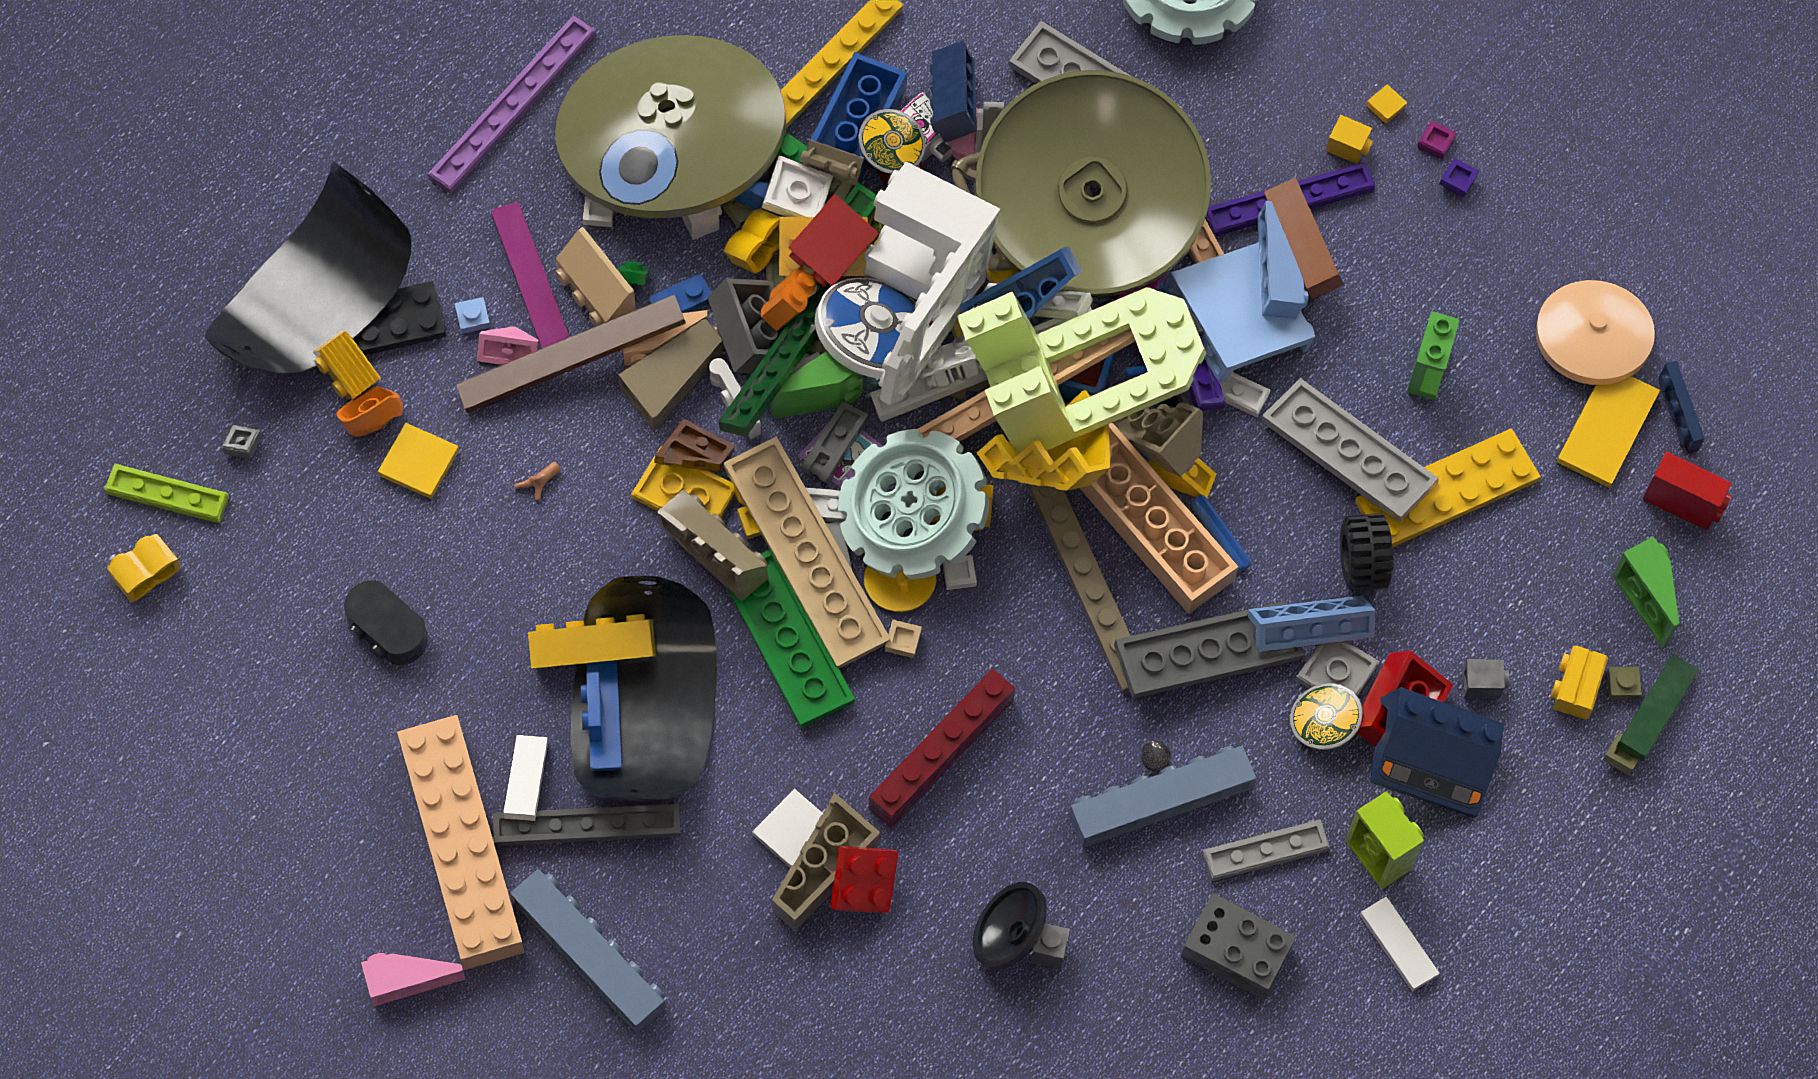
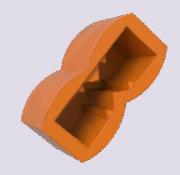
[761,267,816,331]

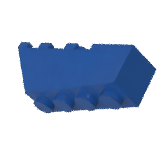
[960,246,1083,320]

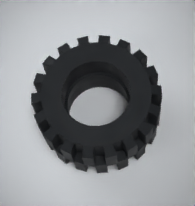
[1340,513,1393,591]

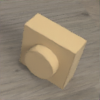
[885,620,922,658]

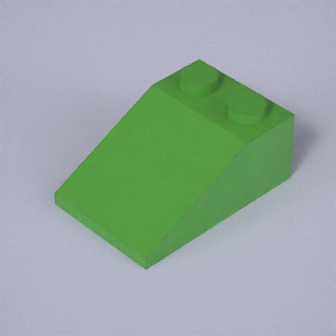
[770,351,863,419]
[1612,536,1679,648]

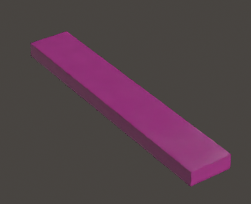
[491,202,569,349]

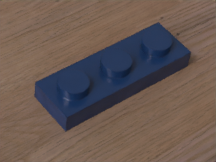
[1658,361,1705,453]

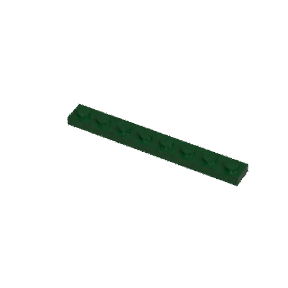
[718,280,843,437]

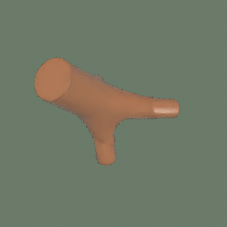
[514,462,561,500]

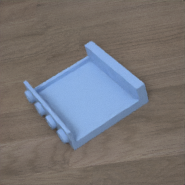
[1163,242,1316,383]

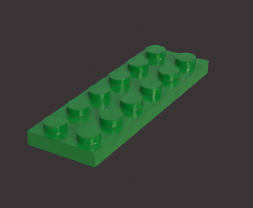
[725,550,855,729]

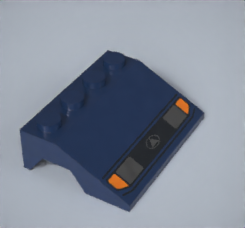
[1370,688,1504,818]

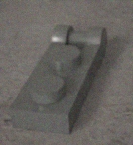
[801,401,869,484]

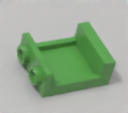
[1407,311,1459,400]

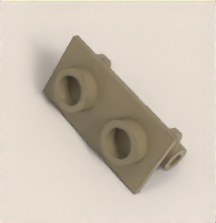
[800,139,864,185]

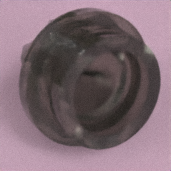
[1141,741,1171,773]

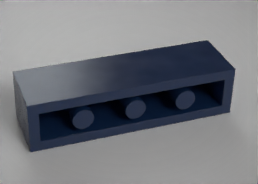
[929,40,977,143]

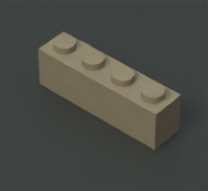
[657,489,768,601]
[772,792,880,931]

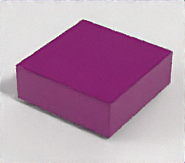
[1417,120,1457,160]

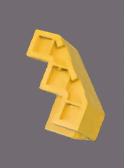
[977,390,1110,491]

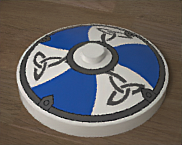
[815,278,930,379]

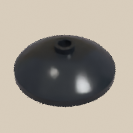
[973,882,1047,970]

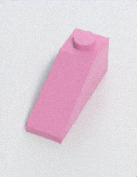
[361,953,465,1006]

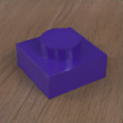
[1439,158,1479,198]

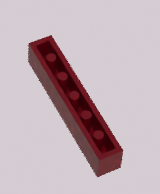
[868,668,1015,828]

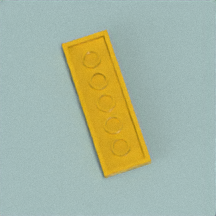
[1355,428,1541,547]

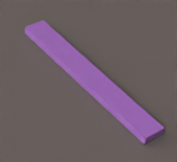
[428,15,596,194]

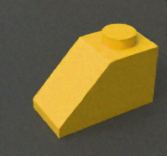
[1148,458,1217,498]

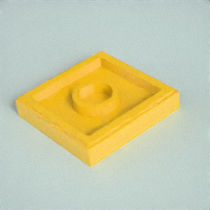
[377,423,459,499]

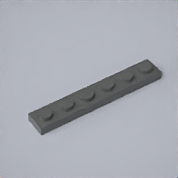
[493,804,681,846]

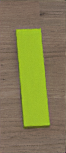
[104,463,229,524]

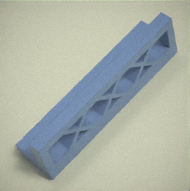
[1248,595,1375,652]

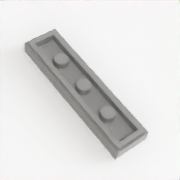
[1202,819,1330,882]

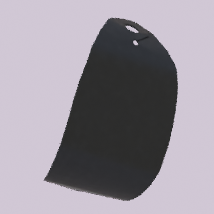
[205,162,411,373]
[571,576,717,801]

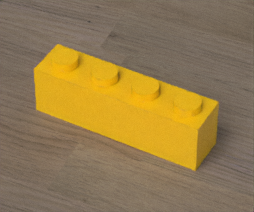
[528,614,656,668]

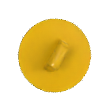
[864,566,936,612]

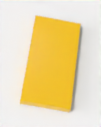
[1556,376,1660,488]

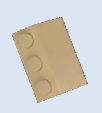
[555,227,636,327]

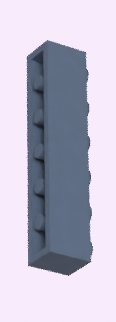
[1069,745,1256,848]
[510,869,665,1035]

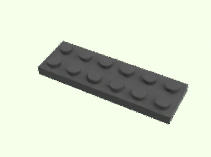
[1114,601,1305,699]

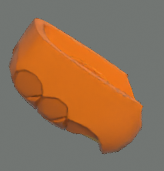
[336,386,404,437]

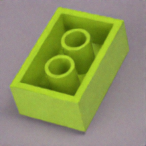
[1345,791,1424,890]

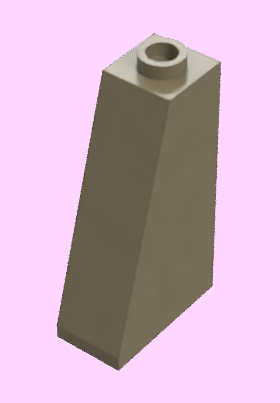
[618,318,723,430]

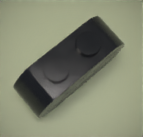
[344,580,428,665]

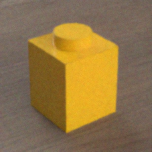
[1326,115,1373,164]

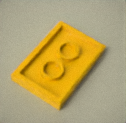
[631,447,736,518]

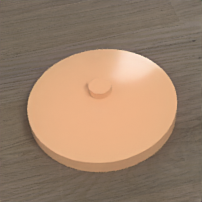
[1536,280,1655,385]

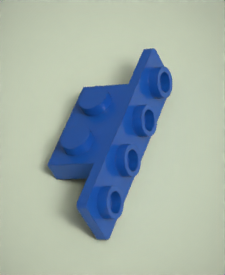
[581,661,622,772]

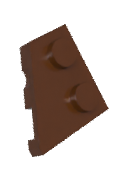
[654,419,735,472]

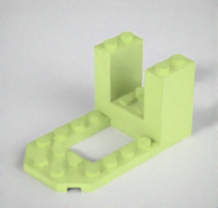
[957,287,1206,455]

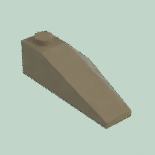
[1112,403,1203,477]

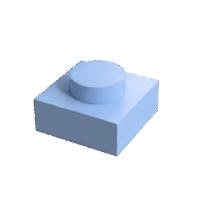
[455,297,490,334]

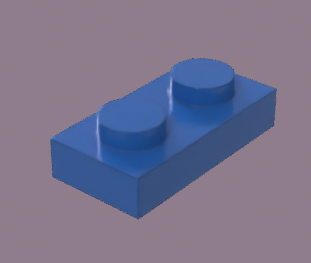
[648,274,711,313]

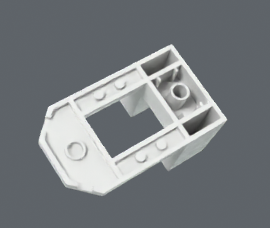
[864,162,1000,405]

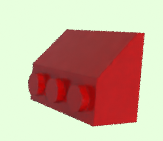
[1357,650,1454,747]

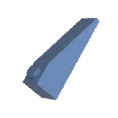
[1258,201,1308,319]

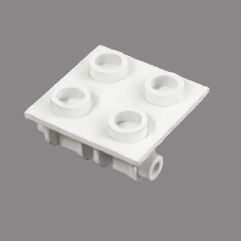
[923,335,984,389]

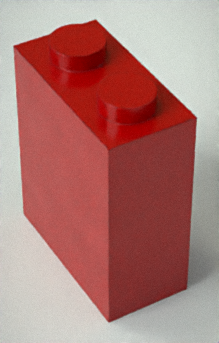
[788,194,879,287]
[1643,451,1732,531]

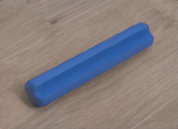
[1191,495,1251,572]

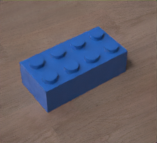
[811,52,907,181]

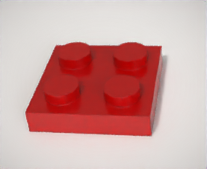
[830,846,899,913]

